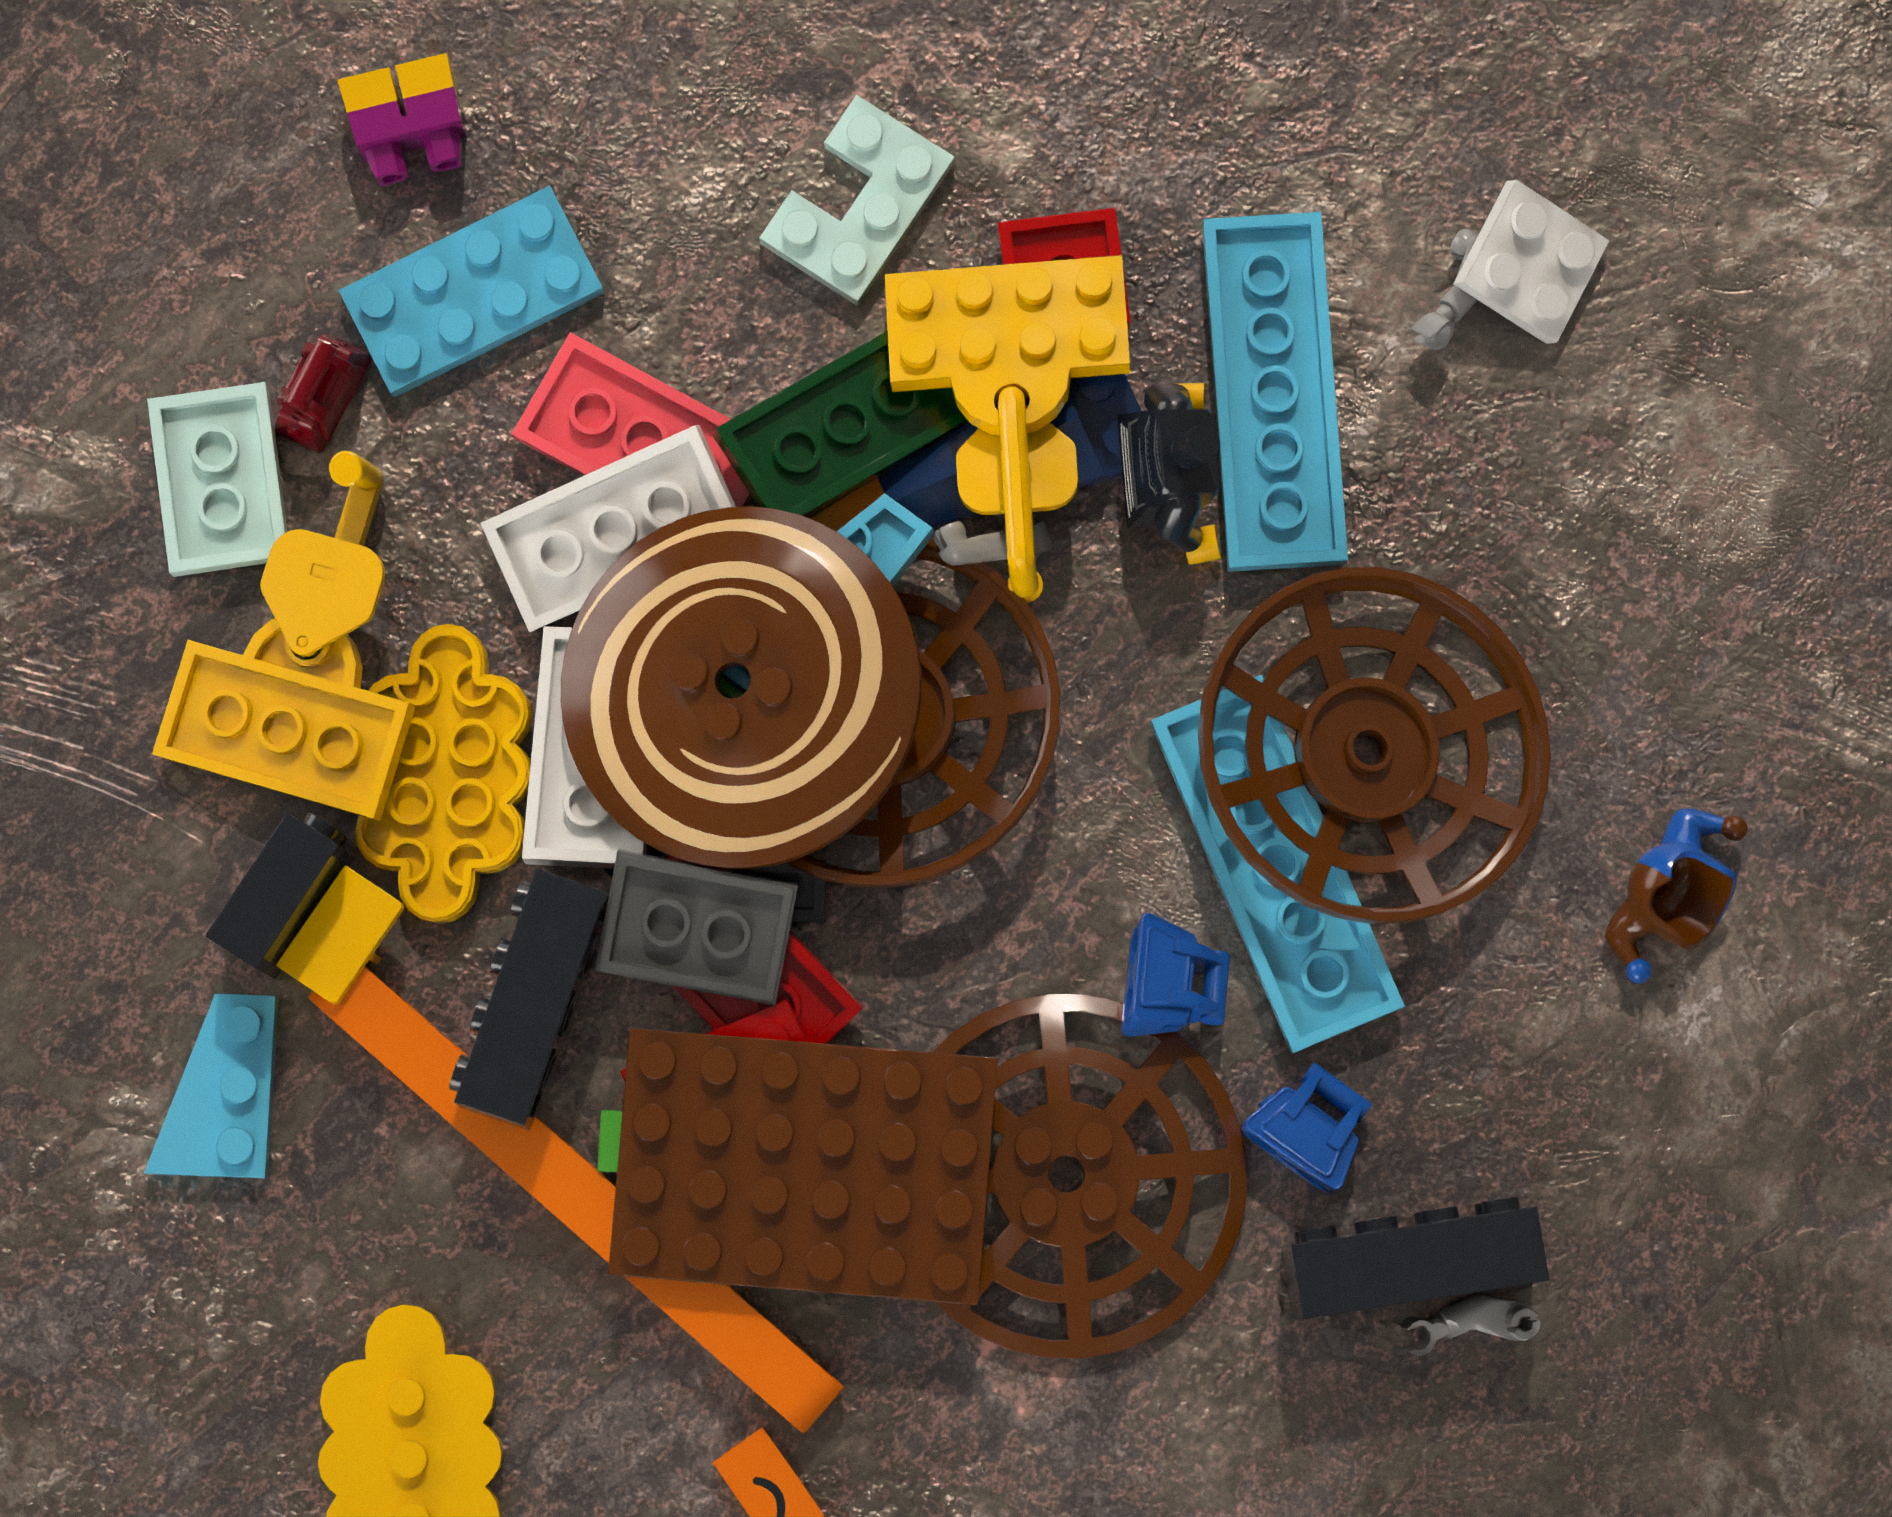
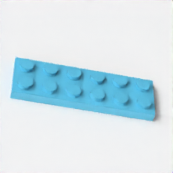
[1202,212,1348,572]
[1150,674,1405,1055]

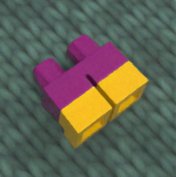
[337,53,467,186]

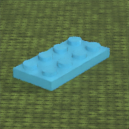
[338,185,604,398]

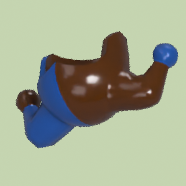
[1605,808,1748,984]

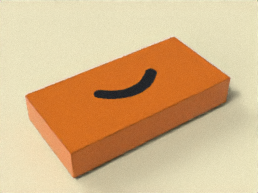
[712,1426,826,1517]

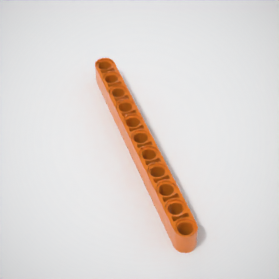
[308,965,845,1434]

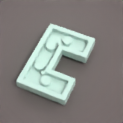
[759,94,955,306]

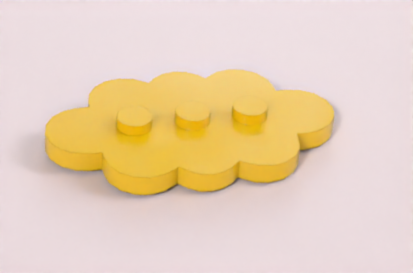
[355,624,533,924]
[318,1305,504,1517]

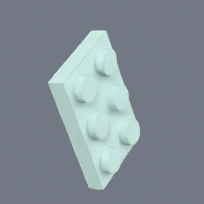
[147,382,288,577]

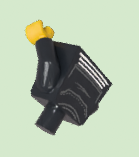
[1117,382,1222,565]

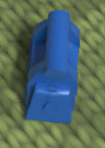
[1121,913,1230,1037]
[1240,1062,1372,1196]

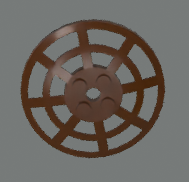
[722,538,1061,888]
[1198,567,1551,924]
[933,994,1247,1359]

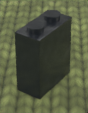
[205,812,355,979]

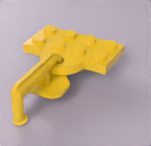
[885,255,1131,603]
[152,451,416,821]

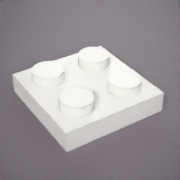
[1453,180,1609,344]

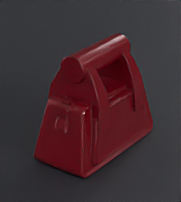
[274,333,371,453]

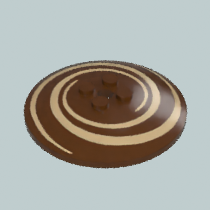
[560,506,922,869]

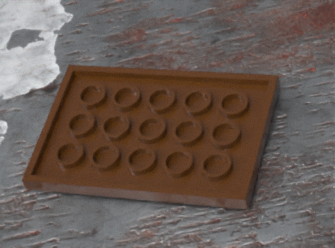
[608,1028,998,1305]

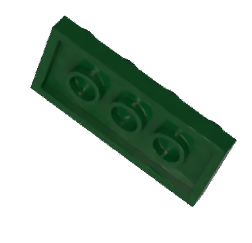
[712,330,969,518]

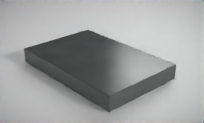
[595,849,799,1005]

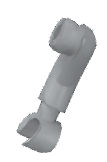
[1412,229,1478,350]
[933,521,1053,566]
[1401,1293,1540,1356]

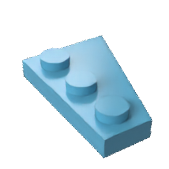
[144,994,279,1179]

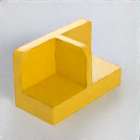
[276,865,404,1005]

